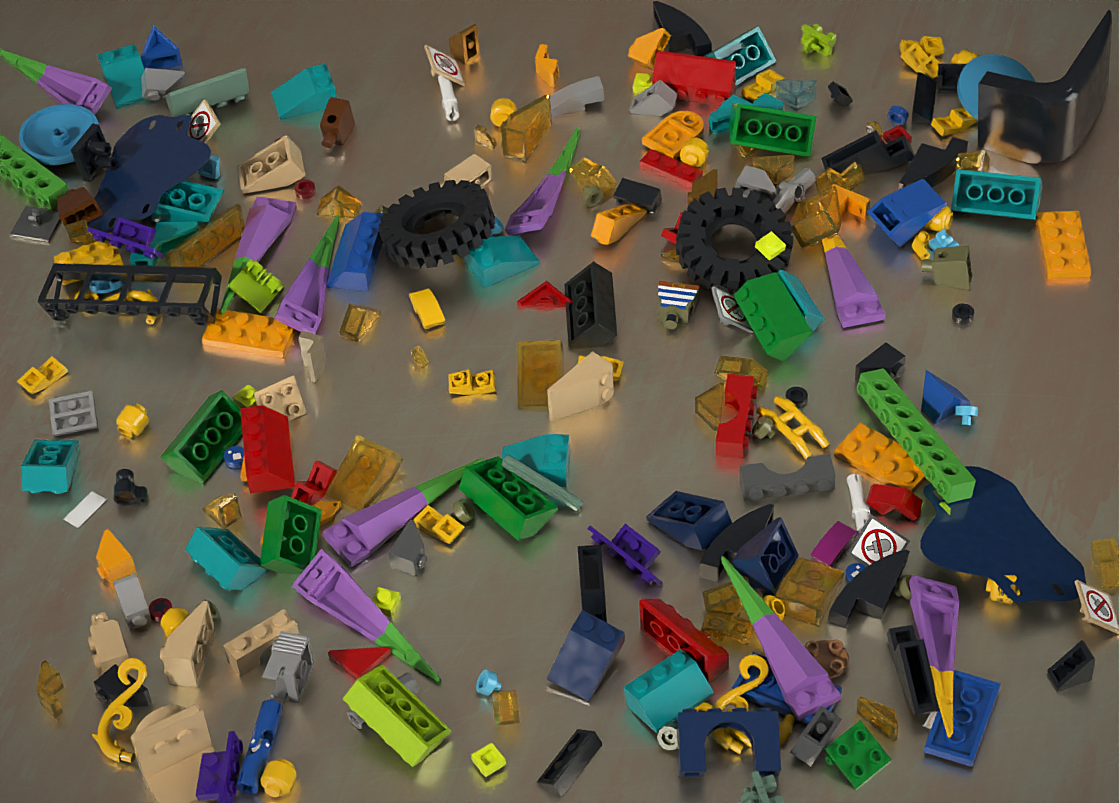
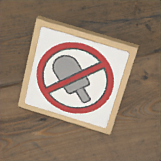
[424,45,465,86]
[187,99,221,144]
[1075,580,1119,634]

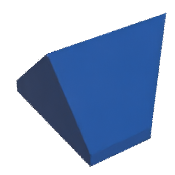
[140,25,182,69]
[921,370,970,424]

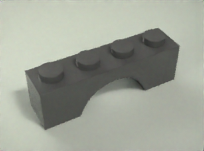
[739,454,835,501]

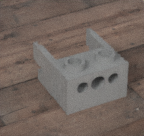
[263,631,314,706]

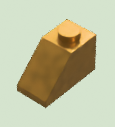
[449,24,480,64]
[687,169,718,205]

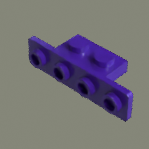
[87,217,164,260]
[587,523,663,586]
[195,731,243,803]

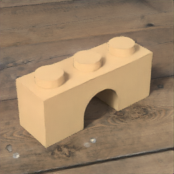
[224,609,299,677]

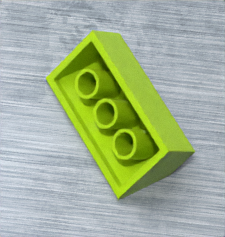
[343,665,452,767]

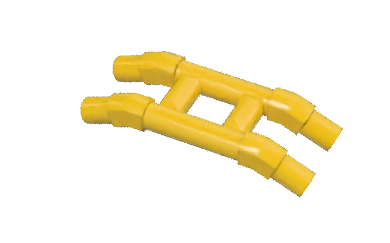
[756,396,830,460]

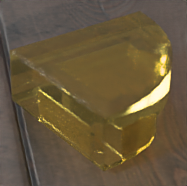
[475,125,497,149]

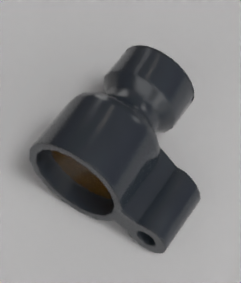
[114,469,148,506]

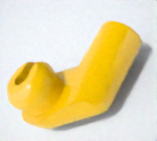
[912,231,930,260]

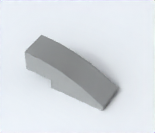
[542,76,604,118]

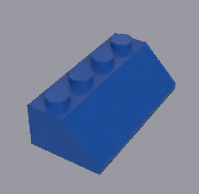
[326,212,383,291]

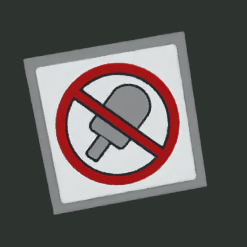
[711,286,754,333]

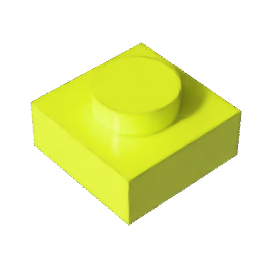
[633,73,653,93]
[755,231,786,261]
[233,385,258,408]
[372,587,401,616]
[471,743,506,777]

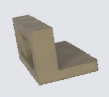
[299,331,327,383]

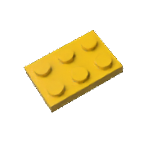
[53,240,123,286]

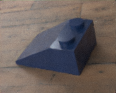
[646,491,732,550]
[732,517,799,597]
[547,610,625,702]

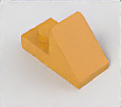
[831,184,870,220]

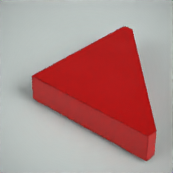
[517,281,573,307]
[328,647,391,679]

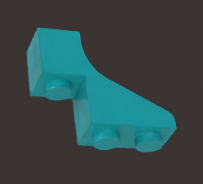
[708,93,784,134]
[130,221,201,266]

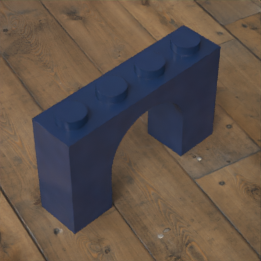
[676,708,781,777]

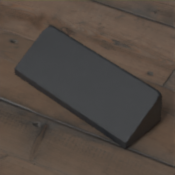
[912,72,937,124]
[537,729,602,796]

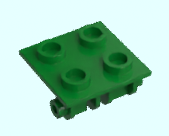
[825,720,892,789]

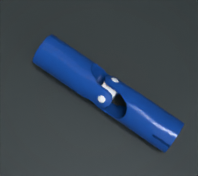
[236,700,283,794]

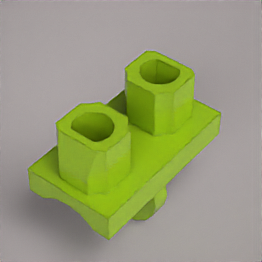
[801,23,837,57]

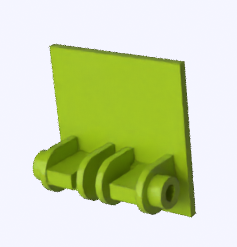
[228,259,284,313]

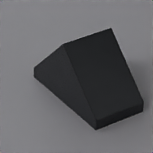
[1047,640,1095,690]

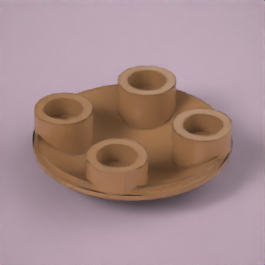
[805,639,849,679]

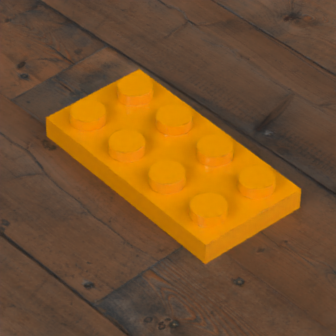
[1036,211,1091,279]
[202,308,296,358]
[834,422,926,493]

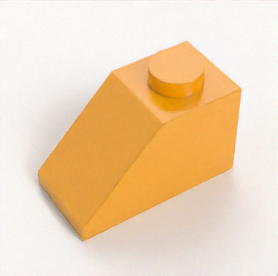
[628,28,671,71]
[96,529,136,585]

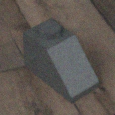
[389,520,427,576]
[790,706,842,766]

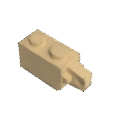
[440,154,492,187]
[87,612,129,674]

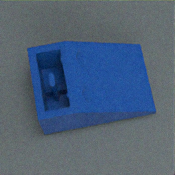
[867,179,947,248]

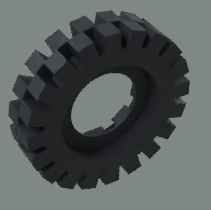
[379,180,496,269]
[675,188,794,294]

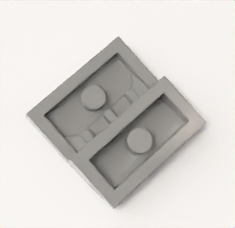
[48,391,98,436]

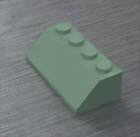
[165,68,250,117]

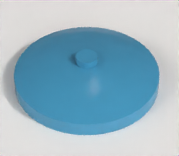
[957,54,1035,120]
[19,104,99,165]

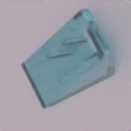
[776,80,816,111]

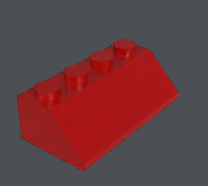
[652,50,736,106]
[240,405,295,494]
[639,598,729,684]

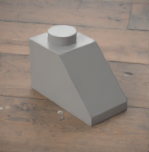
[141,68,185,101]
[630,80,677,117]
[736,165,776,203]
[113,573,152,630]

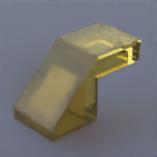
[569,157,618,195]
[815,162,865,196]
[65,220,112,246]
[714,356,769,391]
[1090,538,1119,589]
[36,660,64,718]

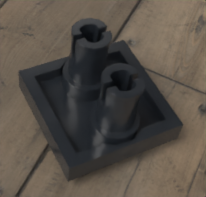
[71,123,118,181]

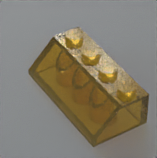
[165,204,245,268]

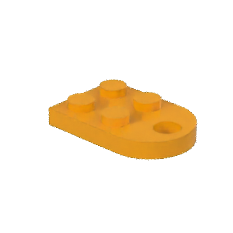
[642,111,704,159]

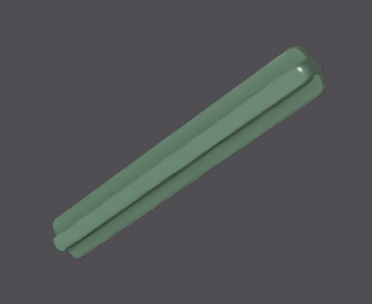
[501,455,583,511]

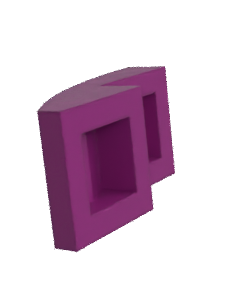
[810,521,858,569]

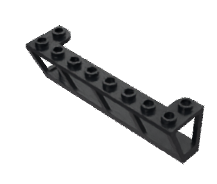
[37,263,222,326]

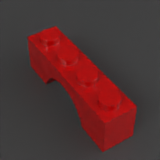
[716,374,758,459]

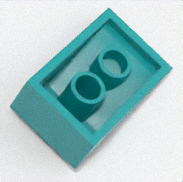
[97,44,147,108]
[271,63,337,120]
[151,180,224,223]
[464,236,540,288]
[501,434,570,487]
[21,439,79,494]

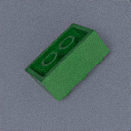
[259,495,322,574]

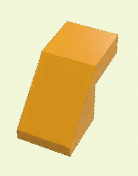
[535,44,559,88]

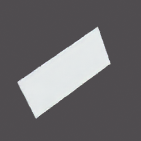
[63,491,107,528]

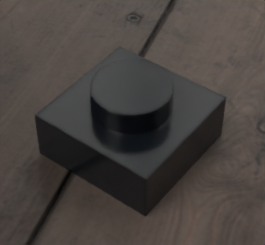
[828,81,853,106]

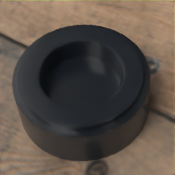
[952,303,974,324]
[785,387,808,408]

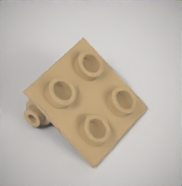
[253,375,307,421]

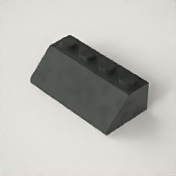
[564,261,617,349]

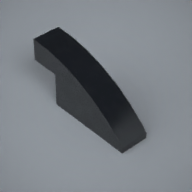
[653,1,712,57]
[821,130,915,176]
[899,137,968,190]
[700,504,774,582]
[577,545,607,623]
[828,549,910,628]
[887,625,939,715]

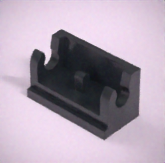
[937,64,966,94]
[613,178,662,214]

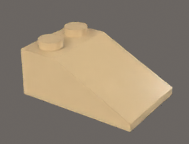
[237,135,306,194]
[547,351,614,421]
[160,601,215,688]

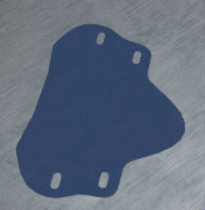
[86,115,211,233]
[920,466,1086,603]

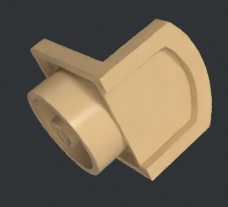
[131,704,216,803]

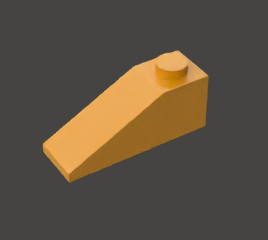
[591,202,647,245]

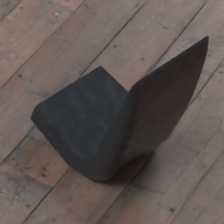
[978,10,1112,164]

